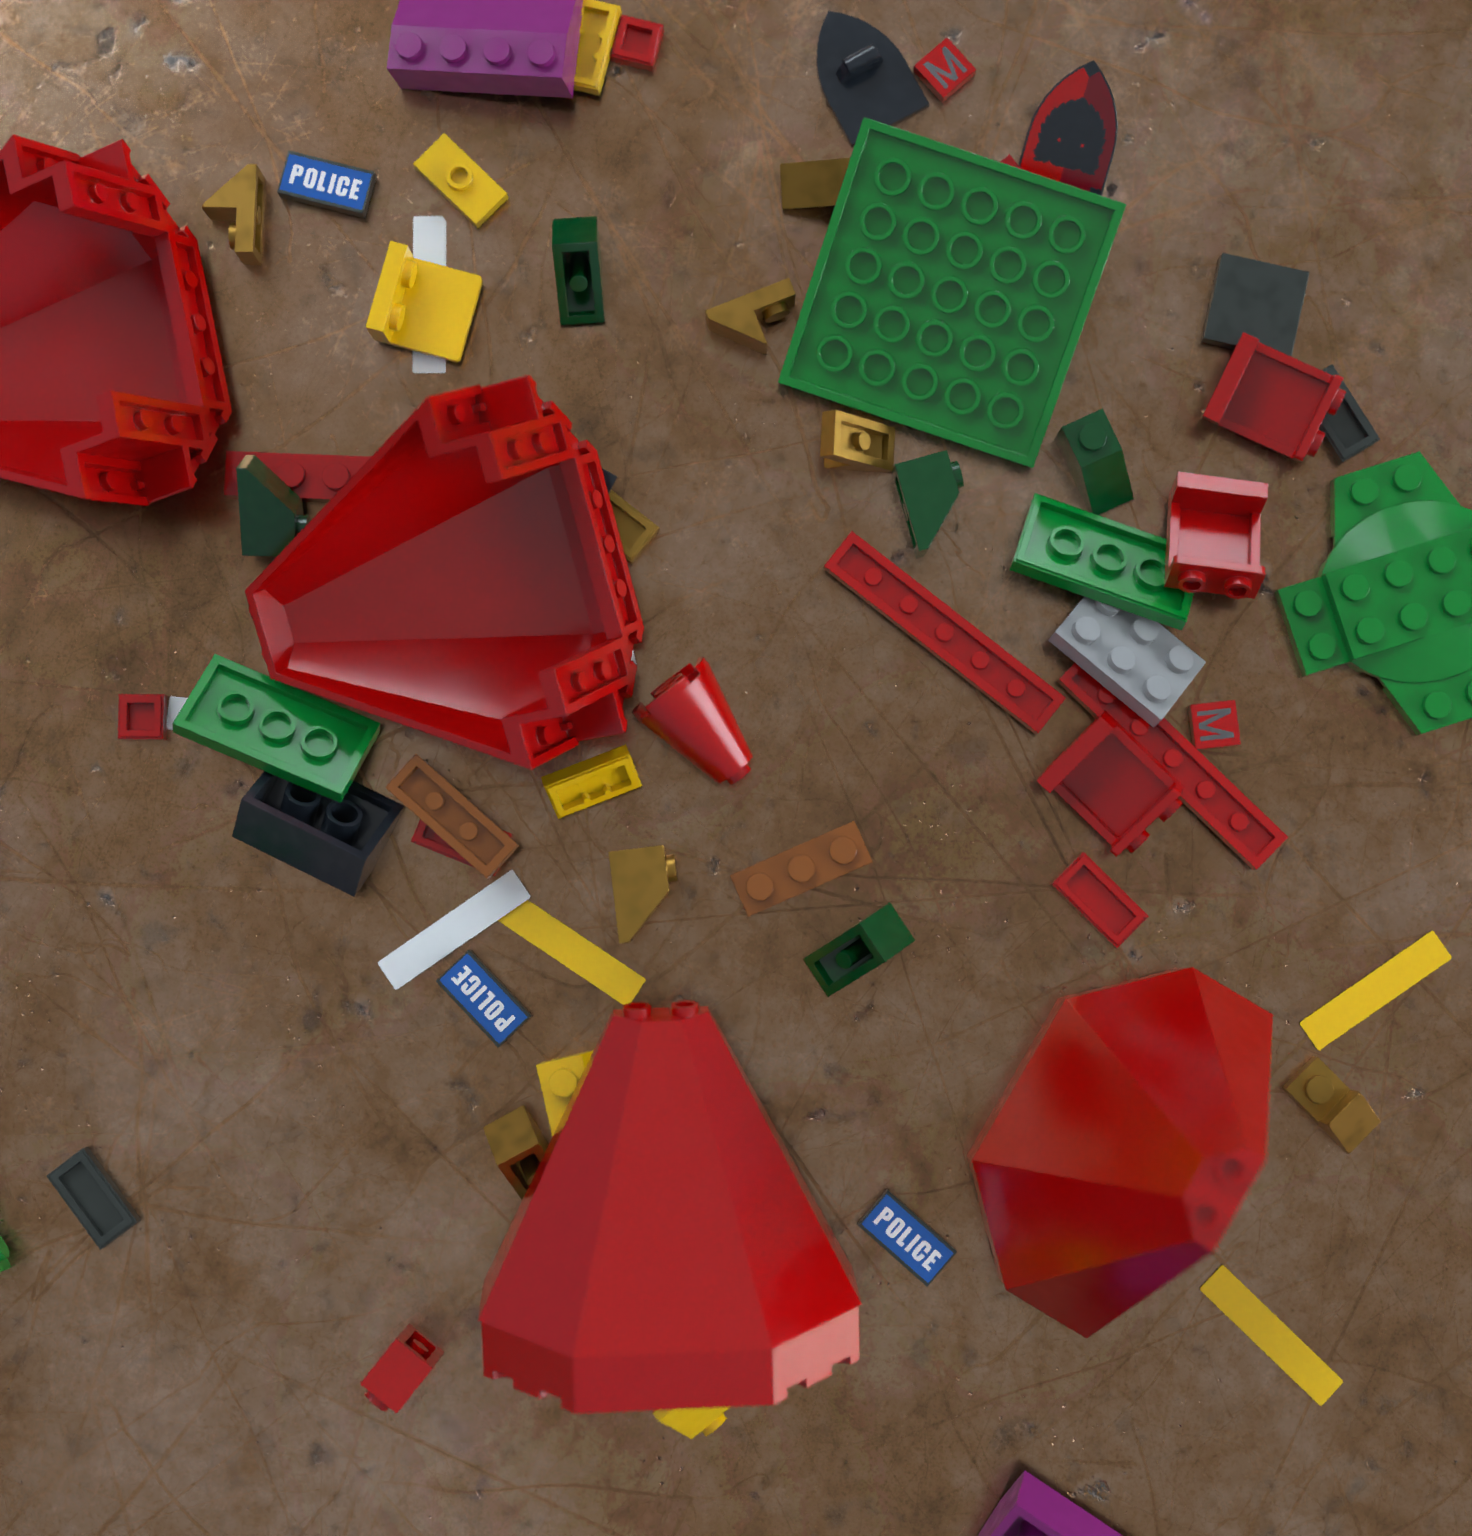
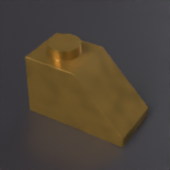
[609,845,677,944]
[483,1105,549,1200]

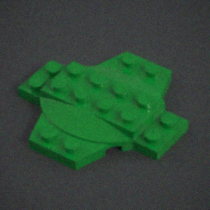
[1274,451,1472,736]

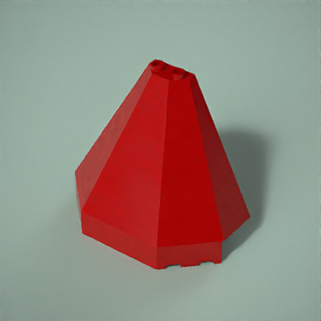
[0,134,232,506]
[245,374,644,770]
[967,967,1273,1339]
[478,1000,862,1414]

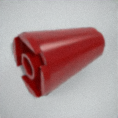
[632,656,753,785]

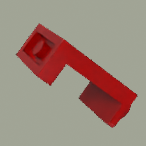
[1202,332,1346,463]
[1164,471,1268,599]
[1036,710,1184,857]

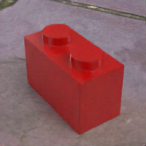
[360,1323,445,1414]

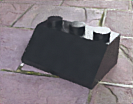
[232,771,404,897]

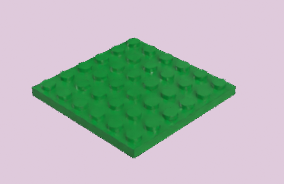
[778,117,1127,468]

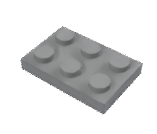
[1048,597,1206,728]

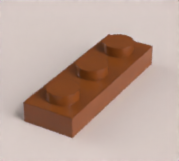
[385,753,519,879]
[730,820,873,917]

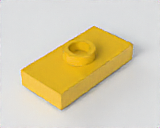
[574,0,622,96]
[413,133,509,229]
[541,744,642,819]

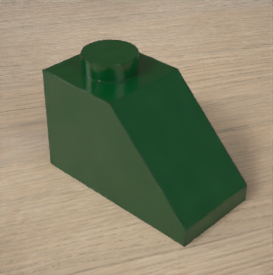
[552,216,605,325]
[1055,408,1134,516]
[892,450,964,558]
[236,455,311,556]
[803,902,915,997]

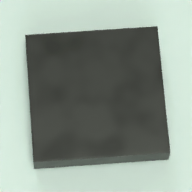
[1201,253,1310,357]

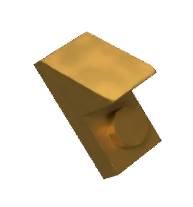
[202,164,266,265]
[705,278,796,354]
[820,410,895,472]
[1282,1056,1381,1154]

